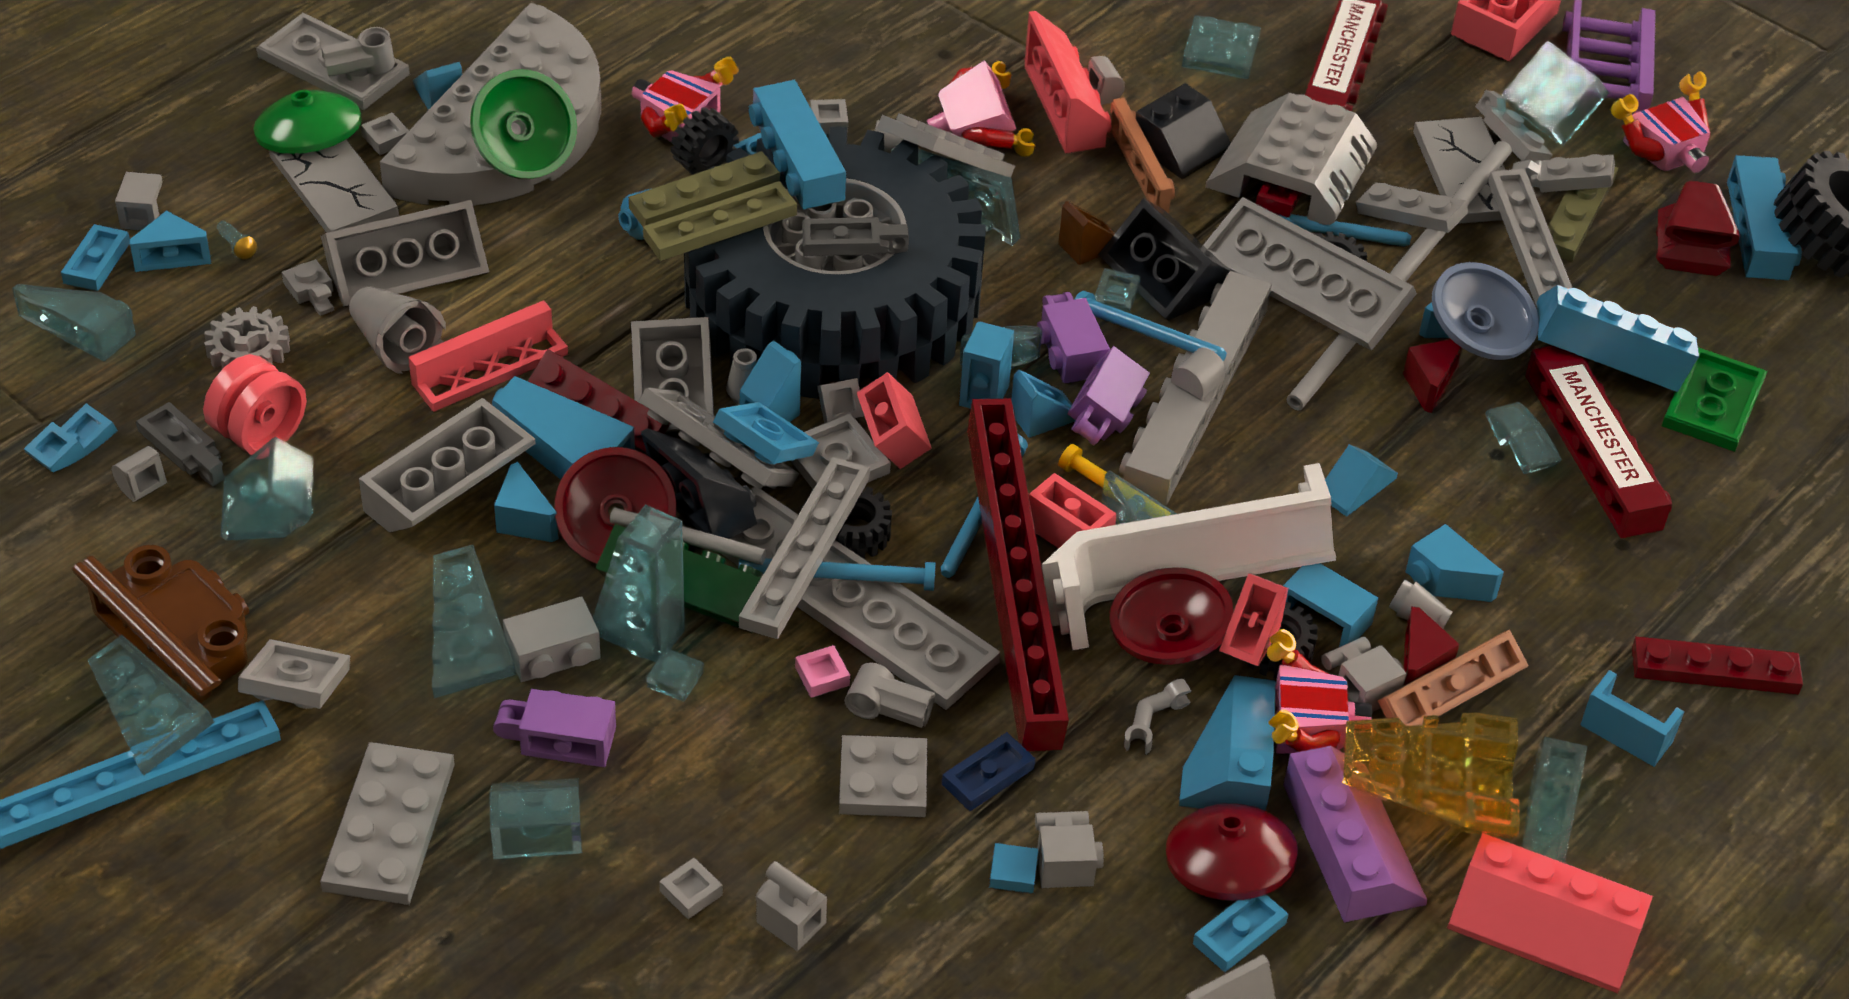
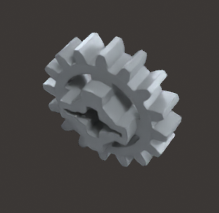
[204,306,290,369]

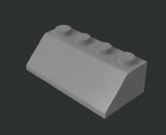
[321,200,489,307]
[359,398,536,532]

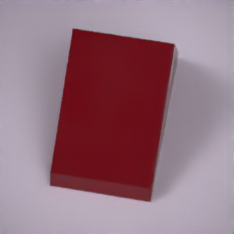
[1403,339,1463,413]
[1403,606,1459,686]

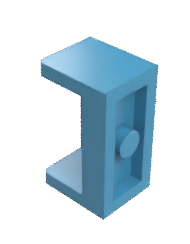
[959,322,1014,409]
[1283,563,1378,647]
[1581,670,1684,767]

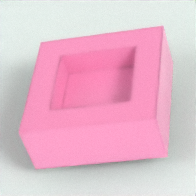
[795,645,850,698]

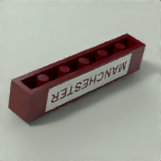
[1305,0,1388,112]
[1525,346,1672,538]

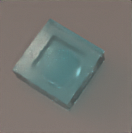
[1095,268,1140,312]
[647,648,704,702]

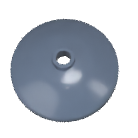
[1432,262,1539,360]

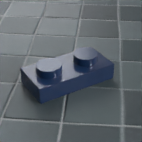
[942,732,1035,811]

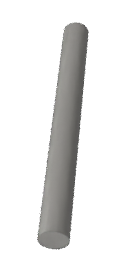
[610,508,767,565]

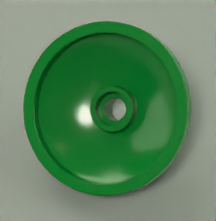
[470,69,577,180]
[253,90,362,154]

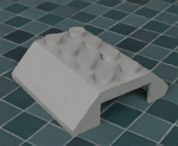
[1206,93,1377,225]

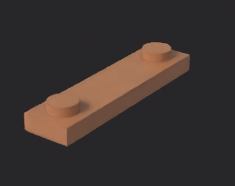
[1110,98,1175,214]
[1377,630,1529,738]

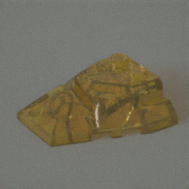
[1342,713,1520,839]

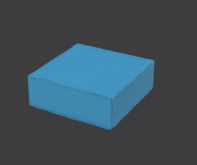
[990,843,1039,893]

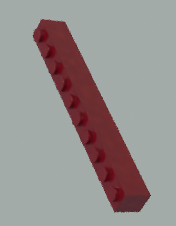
[967,398,1069,751]

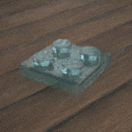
[1182,15,1261,79]

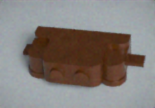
[72,545,249,709]

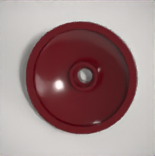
[555,447,676,564]
[1110,567,1234,665]
[1166,803,1298,900]

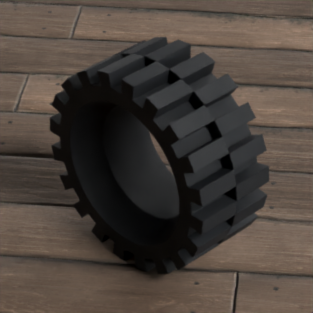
[1774,151,1849,278]

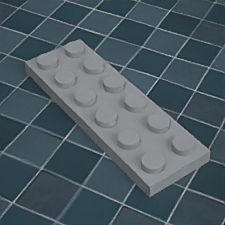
[1203,197,1417,351]

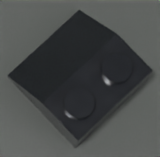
[1135,83,1231,179]

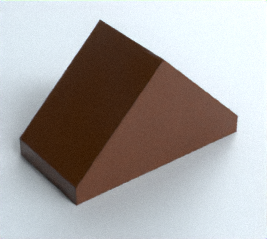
[1058,201,1116,265]

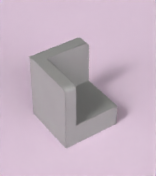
[115,172,163,230]

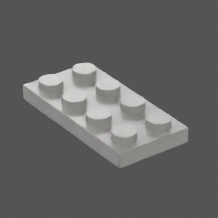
[877,113,1015,179]
[639,388,800,489]
[321,742,455,905]

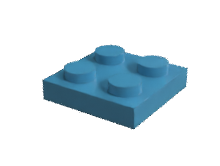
[713,402,819,465]

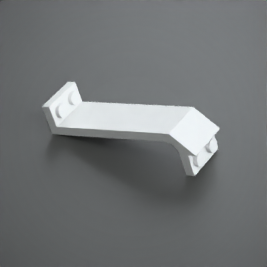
[1041,463,1336,650]

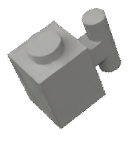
[1321,636,1406,712]
[1035,811,1104,888]
[756,862,827,951]

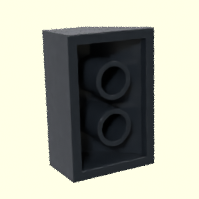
[1098,198,1231,320]
[641,428,757,539]

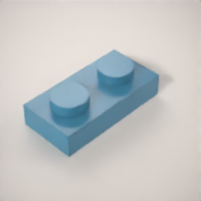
[61,224,130,291]
[1193,894,1288,972]

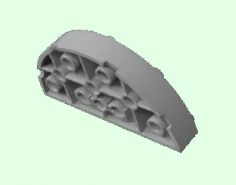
[380,2,602,205]

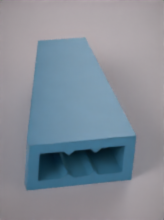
[492,376,635,480]

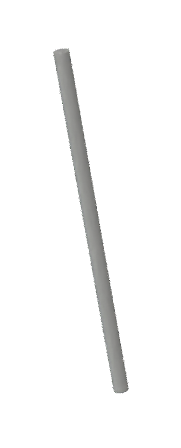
[1287,141,1512,410]

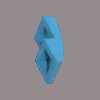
[24,403,118,472]

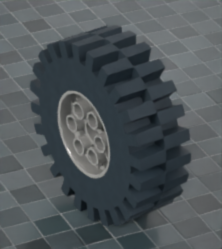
[684,127,986,398]

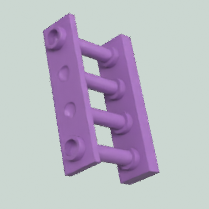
[1559,0,1655,114]

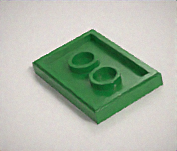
[1662,347,1768,452]

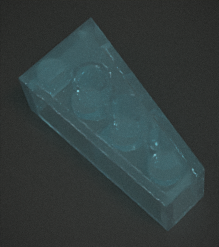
[593,505,685,664]

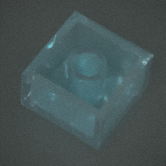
[1501,41,1609,146]

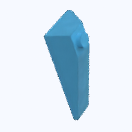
[1179,675,1276,811]

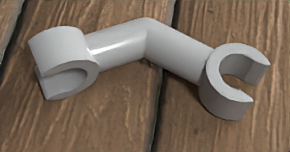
[1124,679,1191,754]

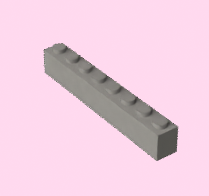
[1119,271,1272,507]

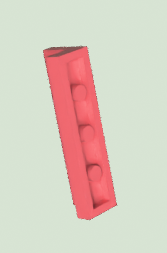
[408,300,568,412]

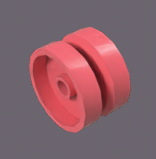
[203,354,307,457]

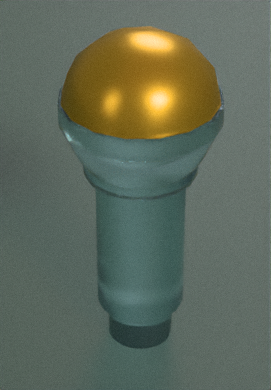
[217,221,257,259]

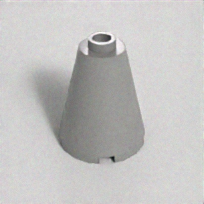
[349,286,446,374]

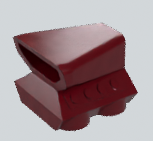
[1656,181,1740,276]

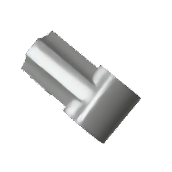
[321,27,395,77]
[844,662,935,728]

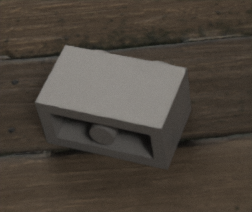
[503,597,601,682]

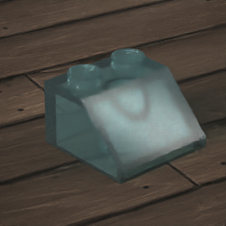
[220,437,314,540]
[490,778,582,859]

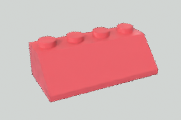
[1024,11,1111,153]
[1447,833,1653,994]

